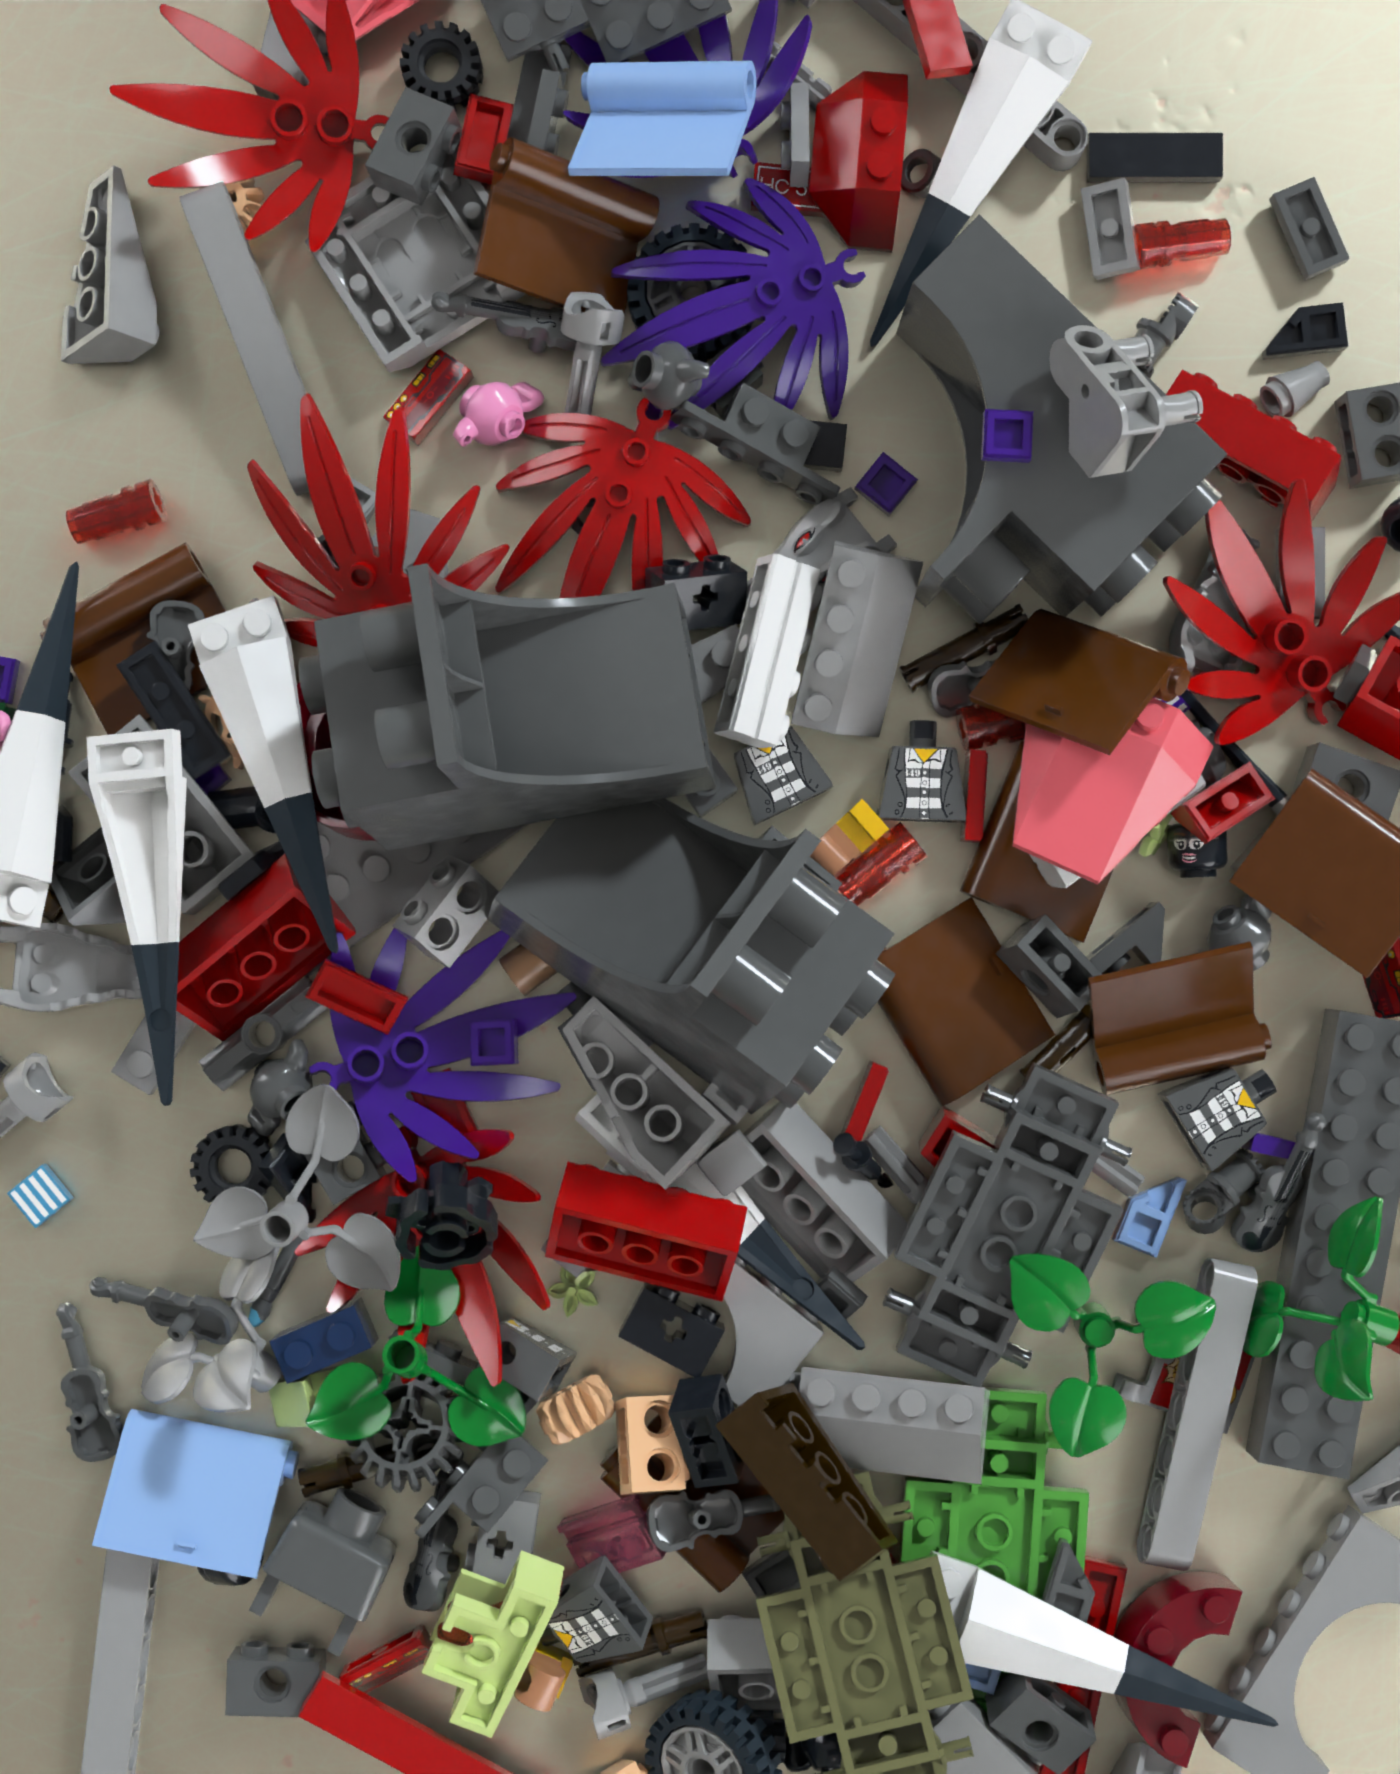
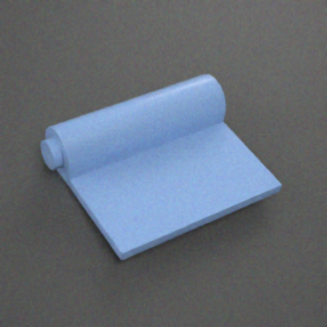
[568,61,756,176]
[92,1409,299,1579]

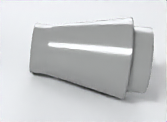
[1259,361,1330,417]

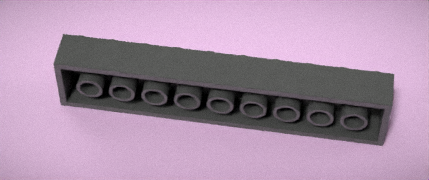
[1246,1009,1400,1480]

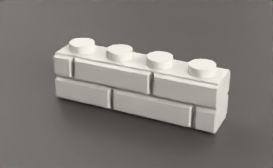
[714,553,822,748]

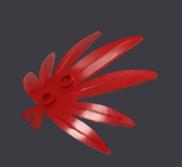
[109,0,389,253]
[247,393,510,647]
[495,397,751,598]
[1163,479,1400,745]
[294,1126,550,1387]

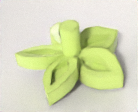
[1139,810,1173,857]
[546,1267,599,1318]

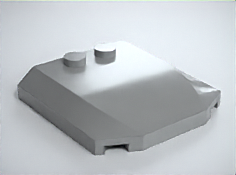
[305,149,525,372]

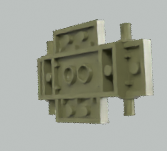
[756,1470,974,1774]

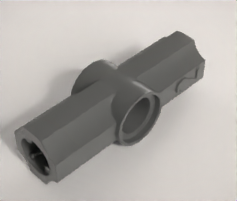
[199,976,328,1091]

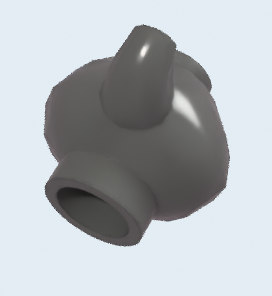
[627,340,710,410]
[1207,894,1272,971]
[247,1039,313,1137]

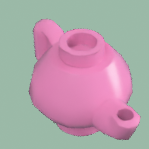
[453,382,544,447]

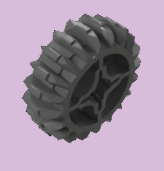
[346,1373,464,1493]

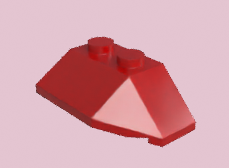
[809,71,908,253]

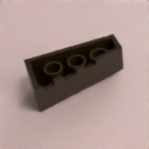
[715,1383,898,1581]

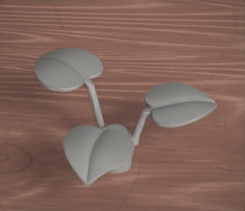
[193,1084,401,1292]
[141,1247,282,1413]

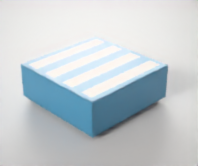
[7,1163,74,1228]

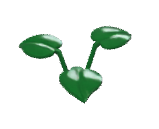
[1243,1196,1400,1402]
[306,1245,526,1447]
[1009,1253,1216,1458]

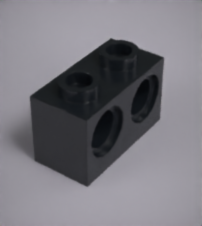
[668,1374,744,1488]

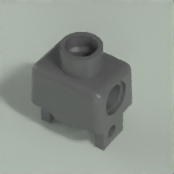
[249,1488,396,1657]

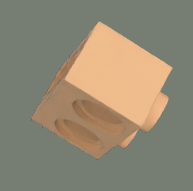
[615,1395,690,1495]

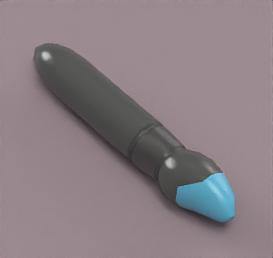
[248,1236,303,1327]

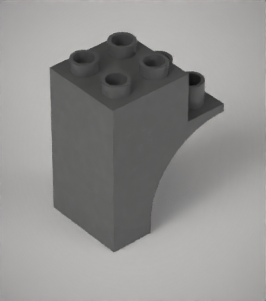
[896,214,1227,625]
[299,563,716,850]
[487,798,896,1115]

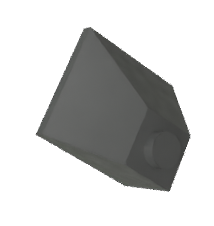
[50,827,126,926]

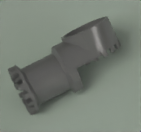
[1134,292,1199,378]
[1183,1148,1265,1234]

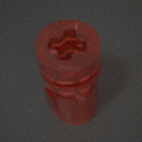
[1135,218,1231,269]
[66,479,167,544]
[956,705,1025,752]
[836,822,928,906]

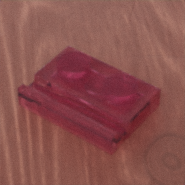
[557,1494,666,1573]

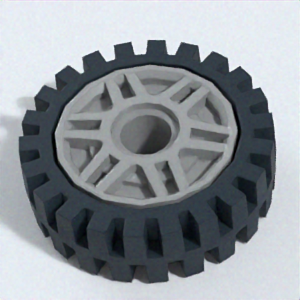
[645,1689,782,1774]

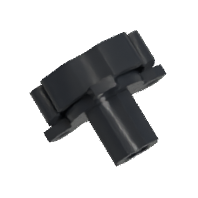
[385,1160,498,1270]

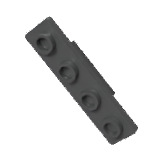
[507,44,572,155]
[671,383,840,505]
[414,1391,548,1539]

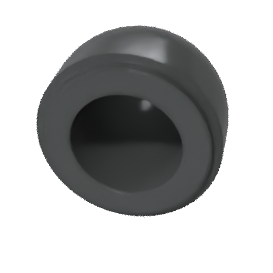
[901,149,941,198]

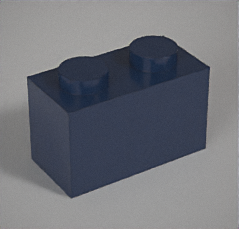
[269,1297,379,1384]

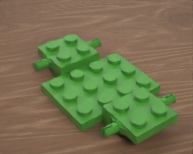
[899,1387,1089,1712]

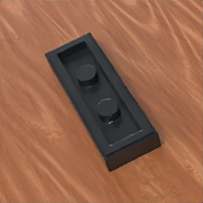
[1087,133,1223,182]
[116,640,232,780]

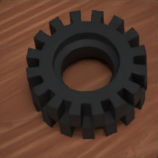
[400,21,483,112]
[190,1124,272,1203]

